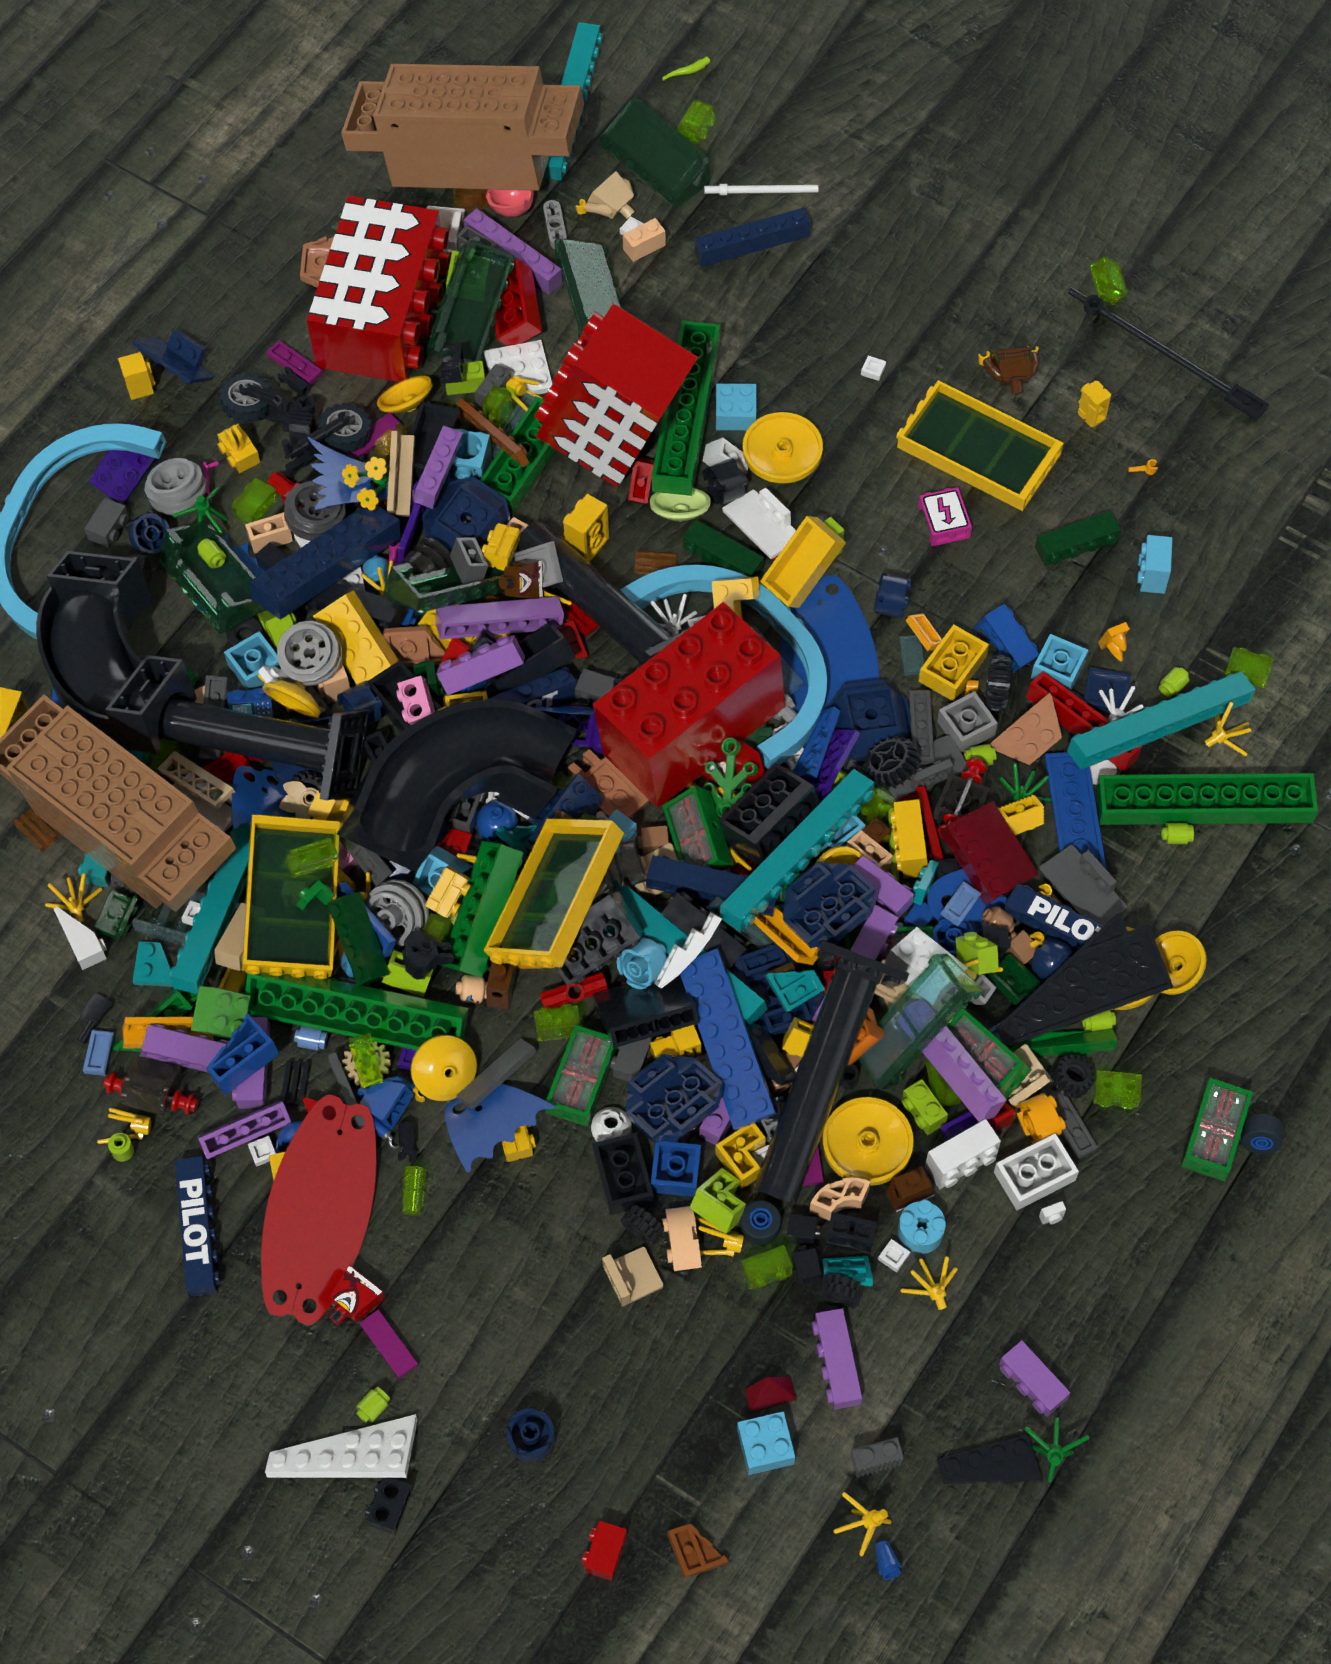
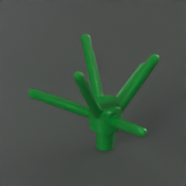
[173,487,227,538]
[999,763,1051,802]
[1025,1417,1090,1483]

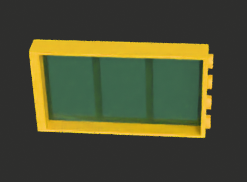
[896,380,1064,511]
[242,815,340,979]
[484,819,624,968]

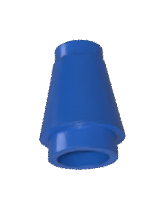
[875,1541,902,1580]

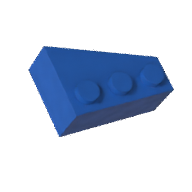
[973,604,1039,673]
[206,1013,279,1096]

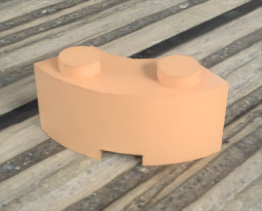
[809,1178,871,1221]
[662,1206,702,1271]

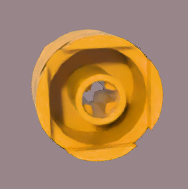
[1016,1093,1066,1144]

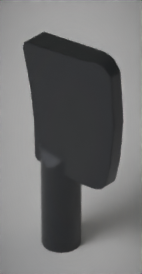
[77,993,114,1044]

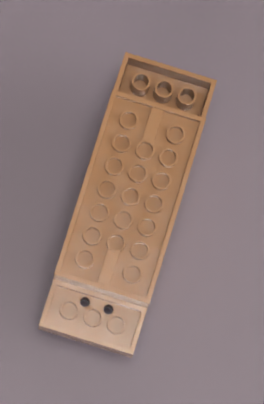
[341,64,584,191]
[0,694,236,912]

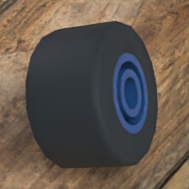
[1242,1114,1283,1154]
[740,1200,781,1245]

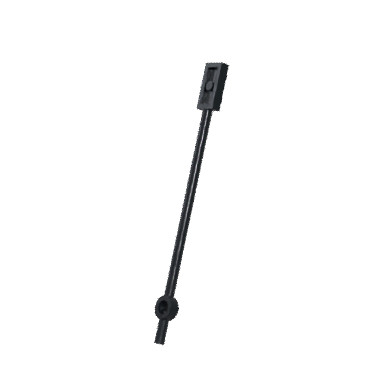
[1068,287,1269,421]

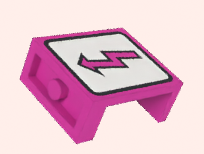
[918,487,972,546]

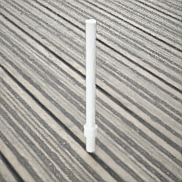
[704,184,818,195]

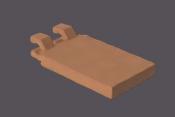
[567,749,649,819]

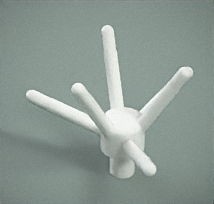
[651,594,697,637]
[1099,686,1144,721]

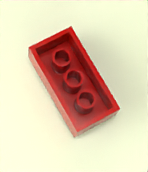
[488,259,542,346]

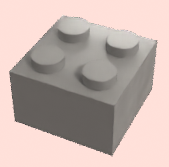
[937,691,998,753]

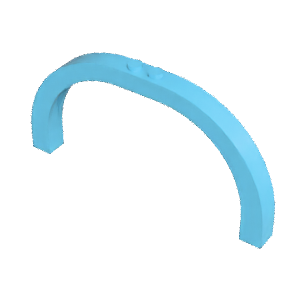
[0,424,167,640]
[621,565,827,769]

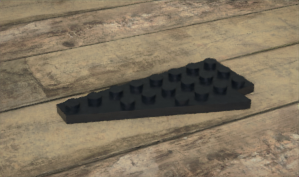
[996,913,1173,1048]

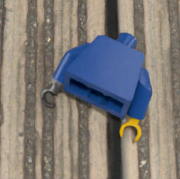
[357,1076,425,1149]

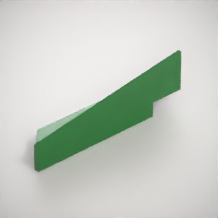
[111,986,204,1052]
[1009,1028,1117,1057]

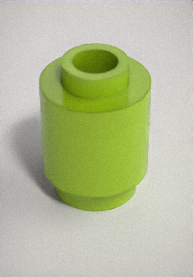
[197,539,226,568]
[1159,667,1189,698]
[964,744,996,766]
[1161,823,1194,844]
[1082,1011,1116,1032]
[108,1133,134,1162]
[356,1387,391,1422]

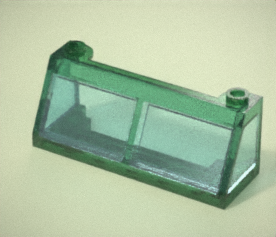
[859,954,984,1090]

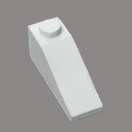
[53,907,107,970]

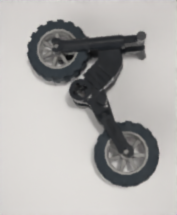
[219,373,372,481]

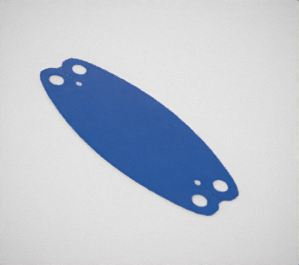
[780,575,879,756]

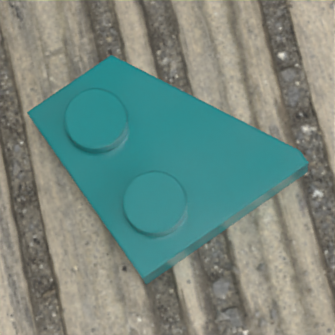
[495,825,537,856]
[912,860,938,905]
[133,941,173,987]
[764,970,825,1012]
[822,1256,873,1286]

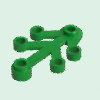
[703,738,758,819]

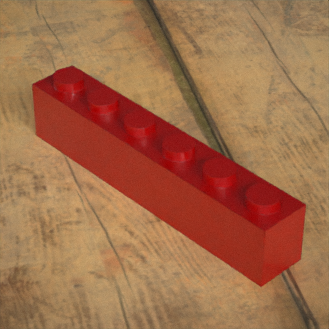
[1026,671,1142,772]

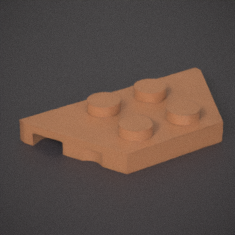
[300,236,334,287]
[382,626,445,667]
[990,693,1063,765]

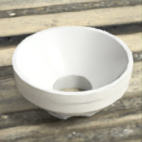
[591,1107,632,1142]

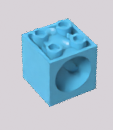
[445,429,492,484]

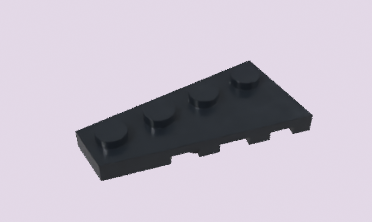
[936,1435,1042,1484]

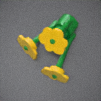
[342,457,389,510]

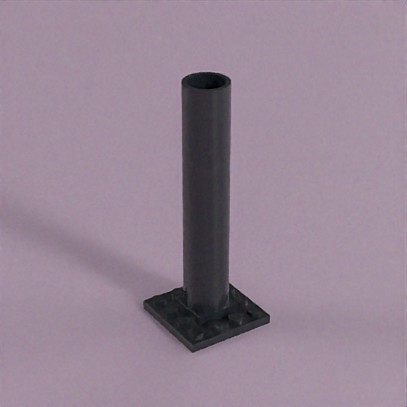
[516,521,689,665]
[158,697,369,801]
[753,941,910,1205]

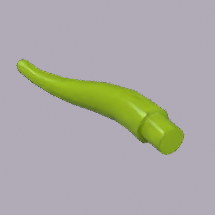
[662,56,710,80]

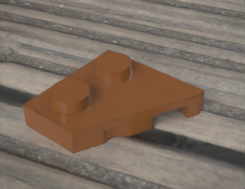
[667,1523,728,1579]

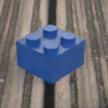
[651,1141,701,1197]

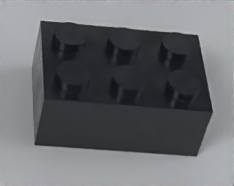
[592,1132,654,1215]

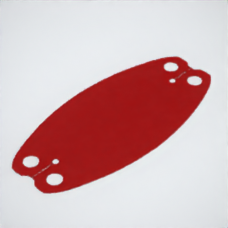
[261,1094,376,1325]

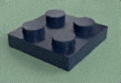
[1083,667,1131,712]

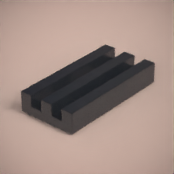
[280,1060,310,1107]

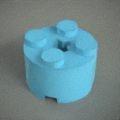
[617,938,667,989]
[898,1200,946,1253]

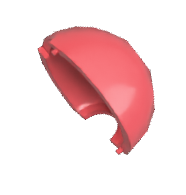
[486,189,534,218]

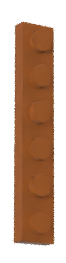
[456,398,529,467]

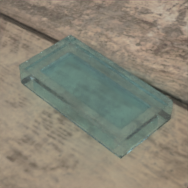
[899,635,924,676]

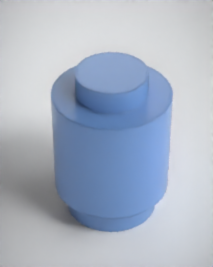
[294,1026,328,1051]

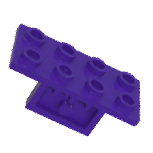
[89,421,154,504]

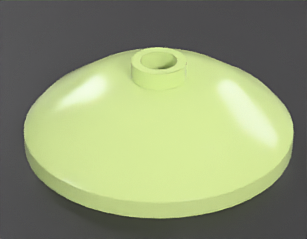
[650,488,711,522]

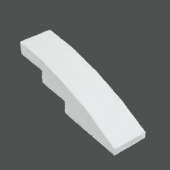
[655,912,722,989]

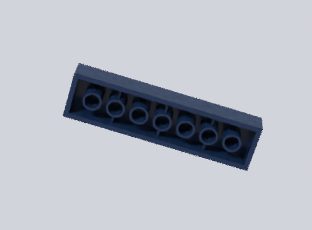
[250,504,401,620]

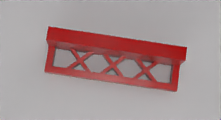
[898,786,943,861]

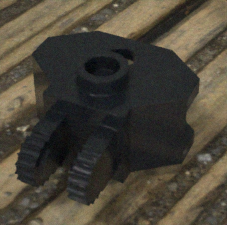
[402,930,454,980]

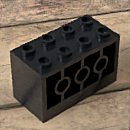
[718,763,820,865]
[537,885,644,986]

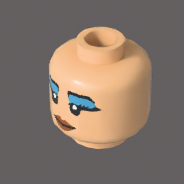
[455,974,488,1004]

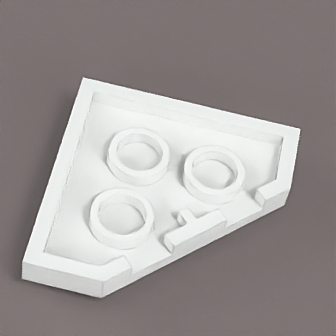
[484,340,552,394]

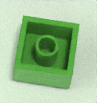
[191,986,250,1039]

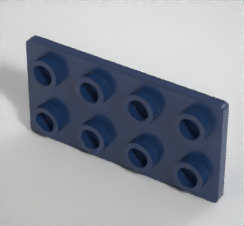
[132,330,214,384]
[528,774,604,866]

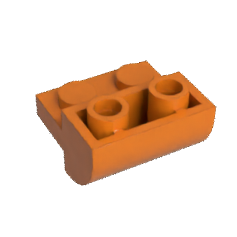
[848,1008,885,1065]

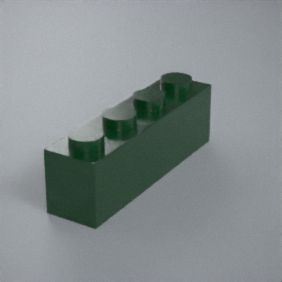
[1035,511,1121,566]
[682,520,764,577]
[327,892,390,986]

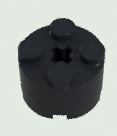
[703,458,747,505]

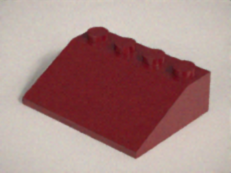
[940,801,1039,906]

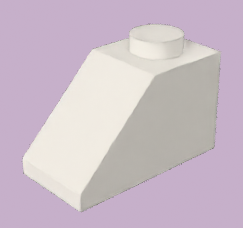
[703,437,748,475]

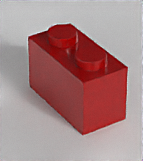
[582,1521,627,1581]

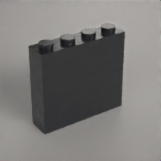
[593,974,700,1048]

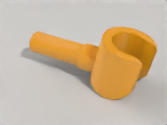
[1128,459,1158,475]
[964,680,979,696]

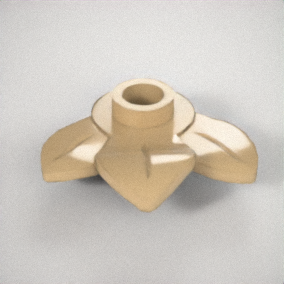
[279,781,318,819]

